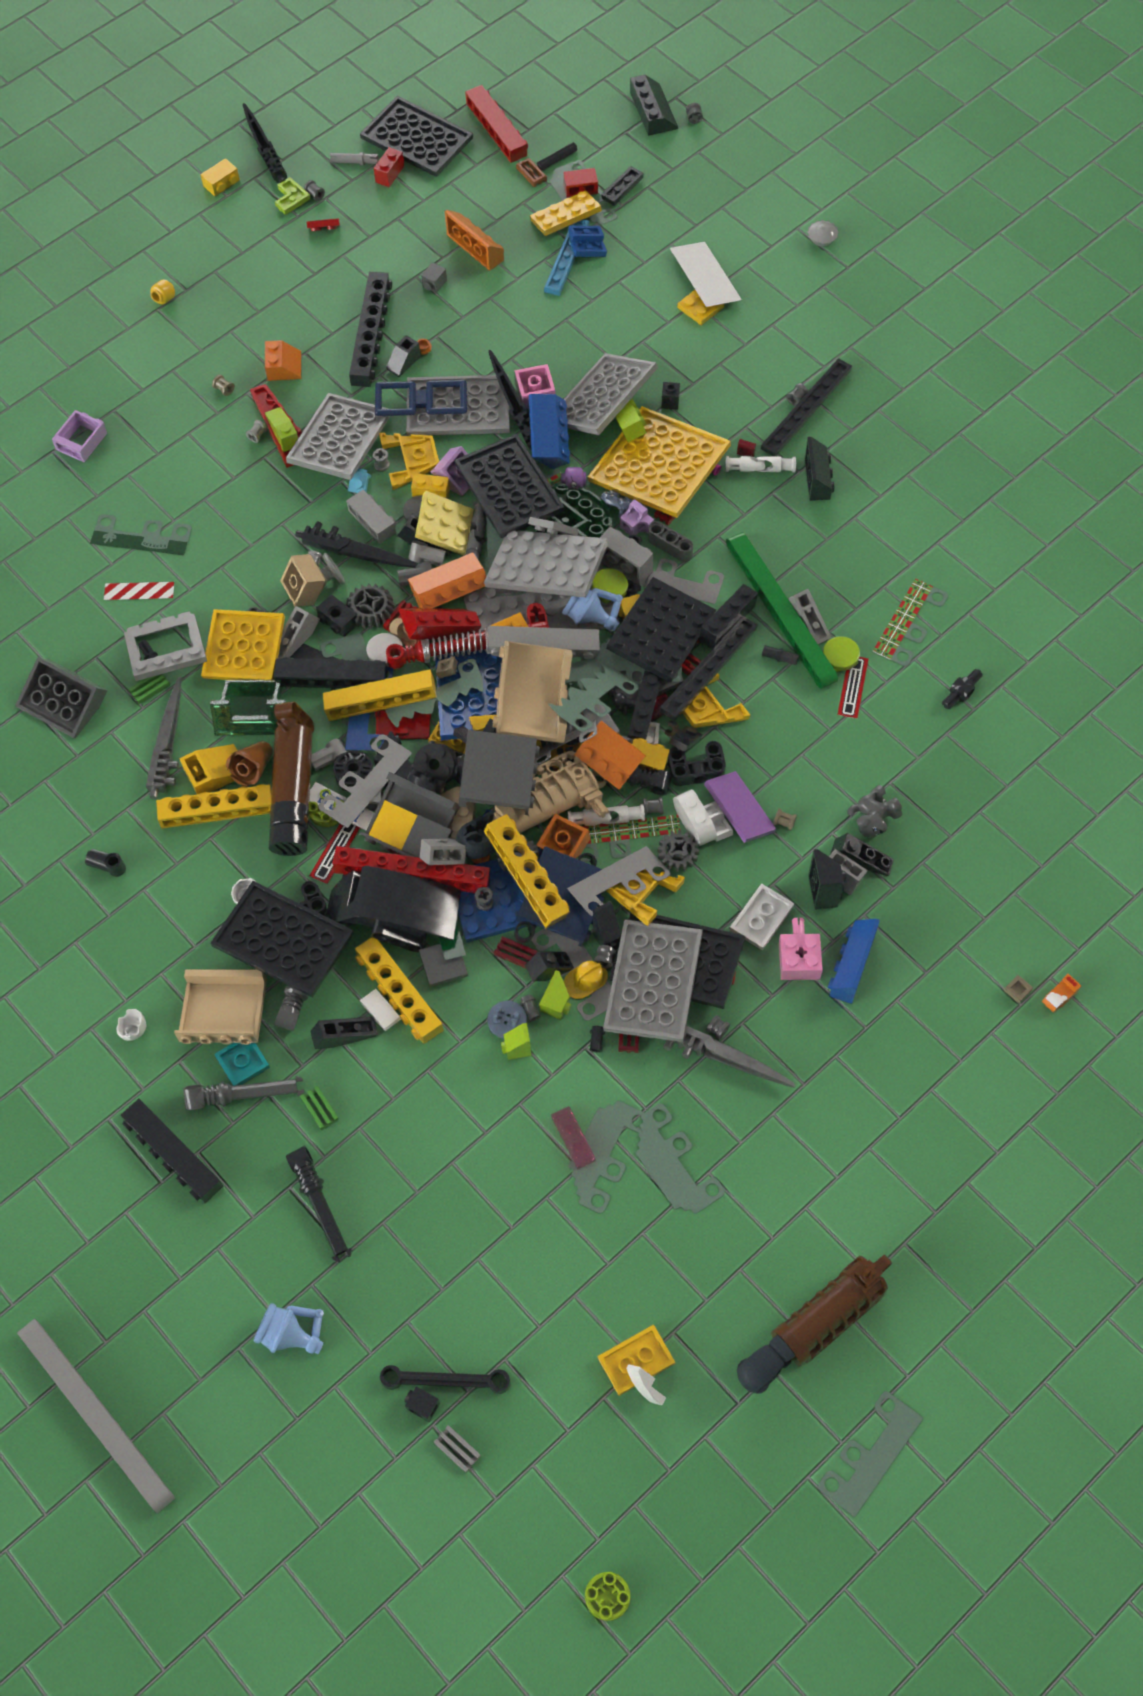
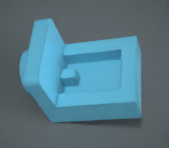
[348,468,371,493]

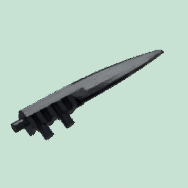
[243,103,287,183]
[488,350,532,451]
[295,521,418,568]

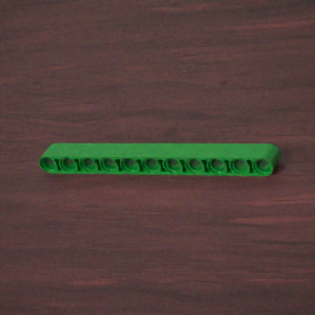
[726,532,838,689]

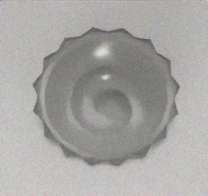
[807,220,839,246]

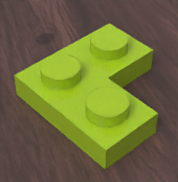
[275,177,311,215]

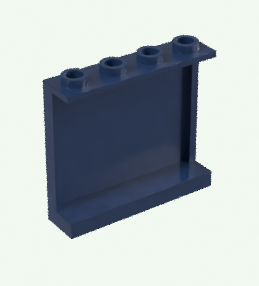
[515,847,604,947]

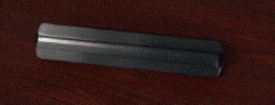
[537,142,578,171]

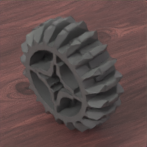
[346,583,395,630]

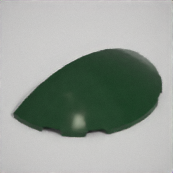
[545,483,612,538]

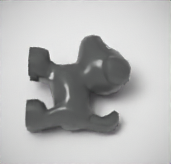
[847,785,902,838]

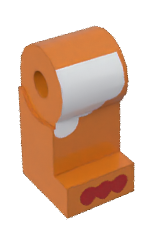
[1042,974,1081,1013]

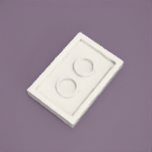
[729,883,794,951]

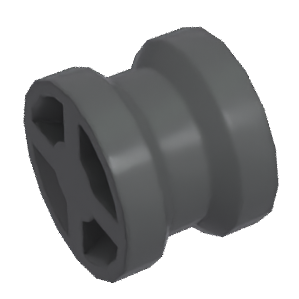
[686,103,703,124]
[594,945,617,969]
[706,1015,730,1040]

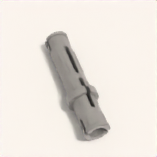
[330,152,379,165]

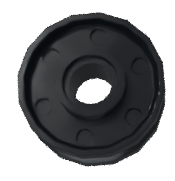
[333,751,373,792]

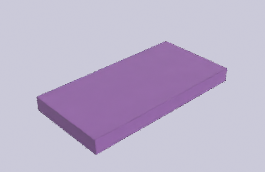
[704,771,776,843]

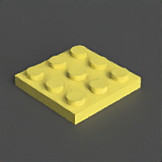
[415,491,474,556]

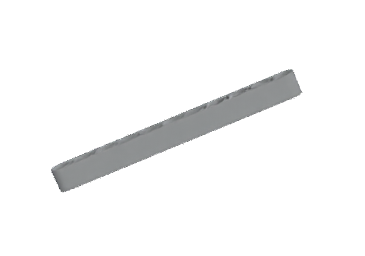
[17,1318,175,1514]

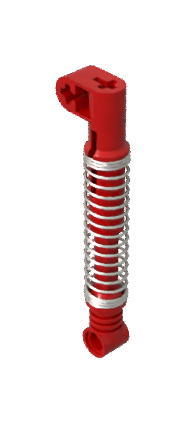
[386,603,549,669]

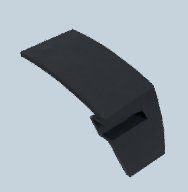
[326,866,461,952]

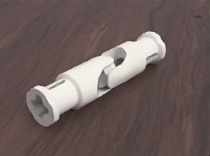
[726,456,796,473]
[568,804,645,826]

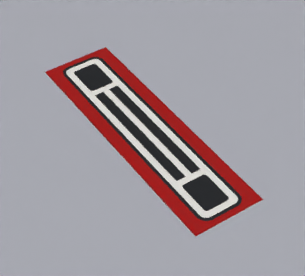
[837,657,869,718]
[309,823,360,884]

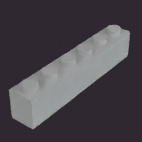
[486,626,600,659]

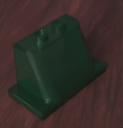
[210,680,286,736]

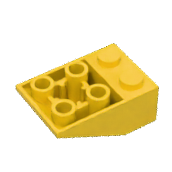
[179,744,238,794]

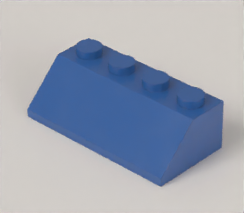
[529,394,570,469]
[828,919,880,1004]

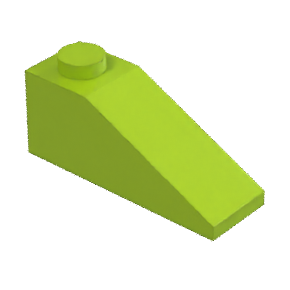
[265,407,298,452]

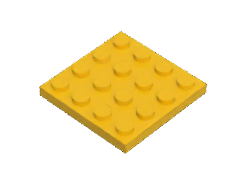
[201,609,285,683]

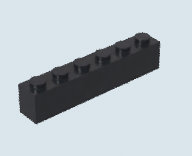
[274,657,388,689]
[120,1098,224,1203]

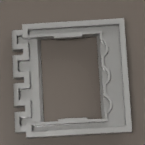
[124,611,207,681]

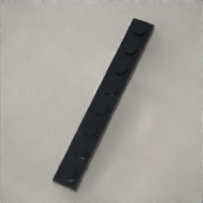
[761,358,852,456]
[660,616,758,721]

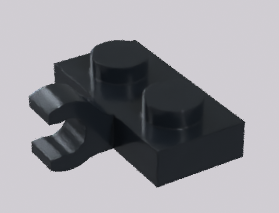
[664,721,703,752]

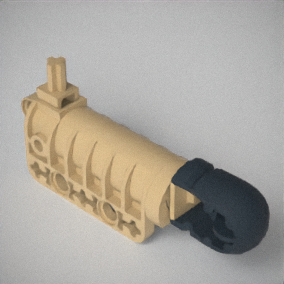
[456,751,609,859]

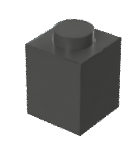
[421,262,447,293]

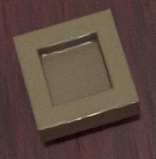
[436,656,458,679]
[1004,975,1033,1003]

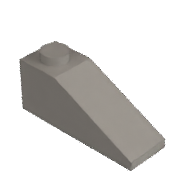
[788,589,831,644]
[278,606,320,658]

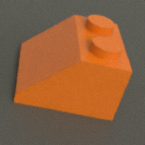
[265,340,301,381]
[537,814,590,859]

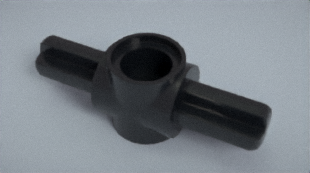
[942,669,983,709]

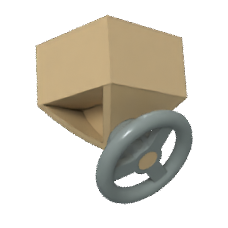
[280,553,345,607]

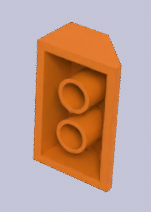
[574,721,646,790]

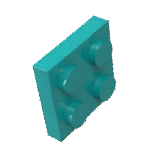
[214,1043,270,1086]

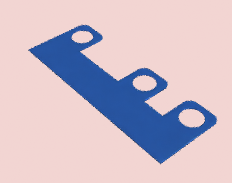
[345,667,393,751]

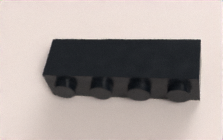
[699,584,758,649]

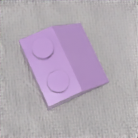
[431,446,469,496]

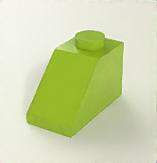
[539,970,572,1020]
[501,1023,531,1060]

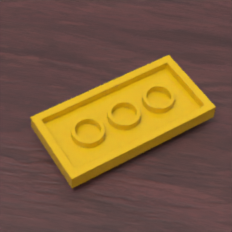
[530,191,602,236]

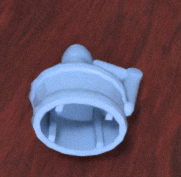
[562,588,623,631]
[253,1303,324,1354]

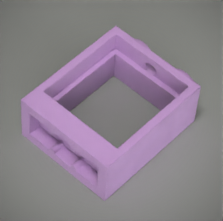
[52,410,107,462]

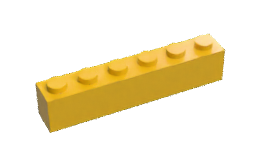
[323,670,437,721]

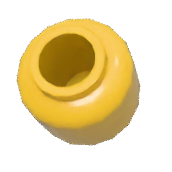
[150,279,175,305]

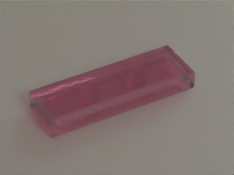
[551,1106,596,1170]

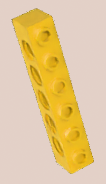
[156,784,272,829]
[484,814,570,928]
[355,937,444,1044]

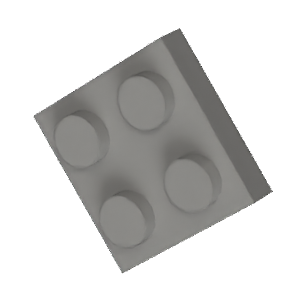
[528,517,579,536]

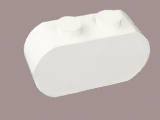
[673,789,717,847]

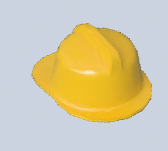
[563,961,608,999]

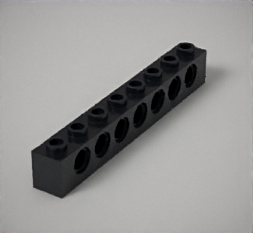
[349,271,392,387]

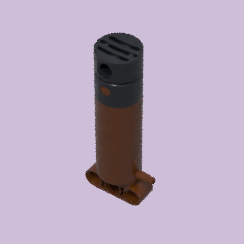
[268,701,314,856]

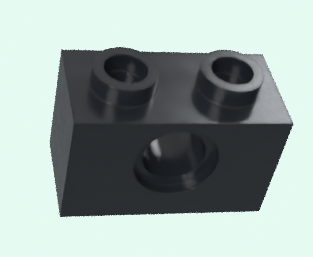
[316,594,357,637]

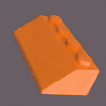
[445,210,504,271]
[407,553,487,609]

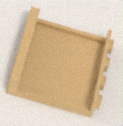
[174,970,267,1044]

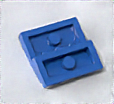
[569,226,607,257]

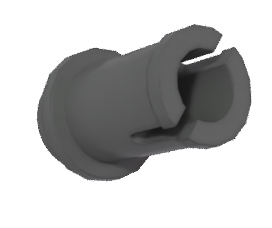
[520,995,541,1022]

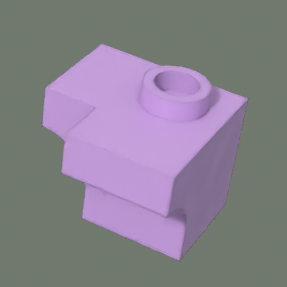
[620,499,654,535]

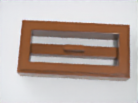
[516,158,547,187]

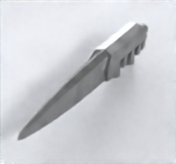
[146,677,182,799]
[661,1026,795,1087]

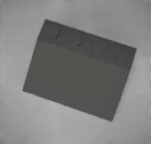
[15,657,108,738]

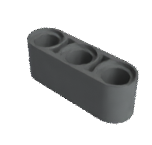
[648,522,693,562]

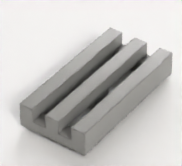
[433,1425,481,1473]

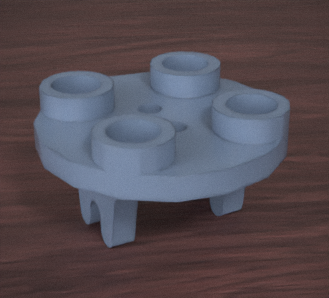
[601,490,633,518]
[487,1000,527,1039]

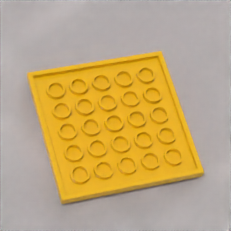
[588,406,731,518]

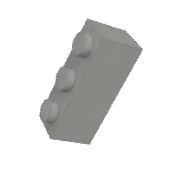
[346,490,396,544]

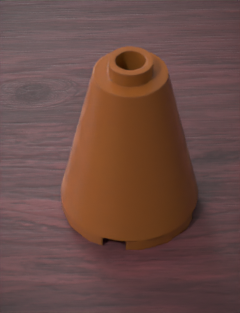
[226,741,273,786]

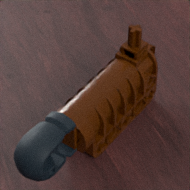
[737,1255,892,1394]

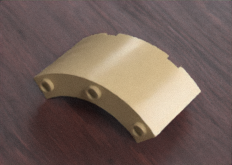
[492,641,572,743]

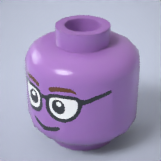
[561,467,586,490]

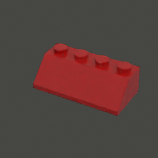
[398,608,482,640]

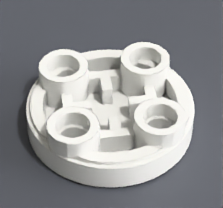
[366,633,403,667]

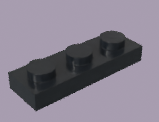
[602,166,643,206]

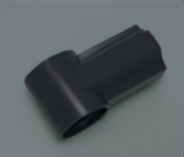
[85,849,126,877]

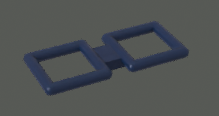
[375,380,467,416]

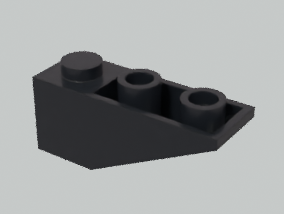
[830,833,894,876]

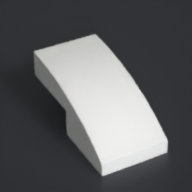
[704,801,733,842]
[360,989,401,1031]
[626,1364,666,1405]

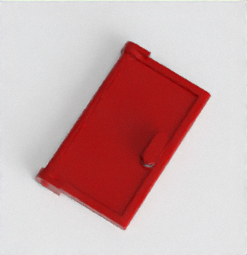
[375,710,432,739]

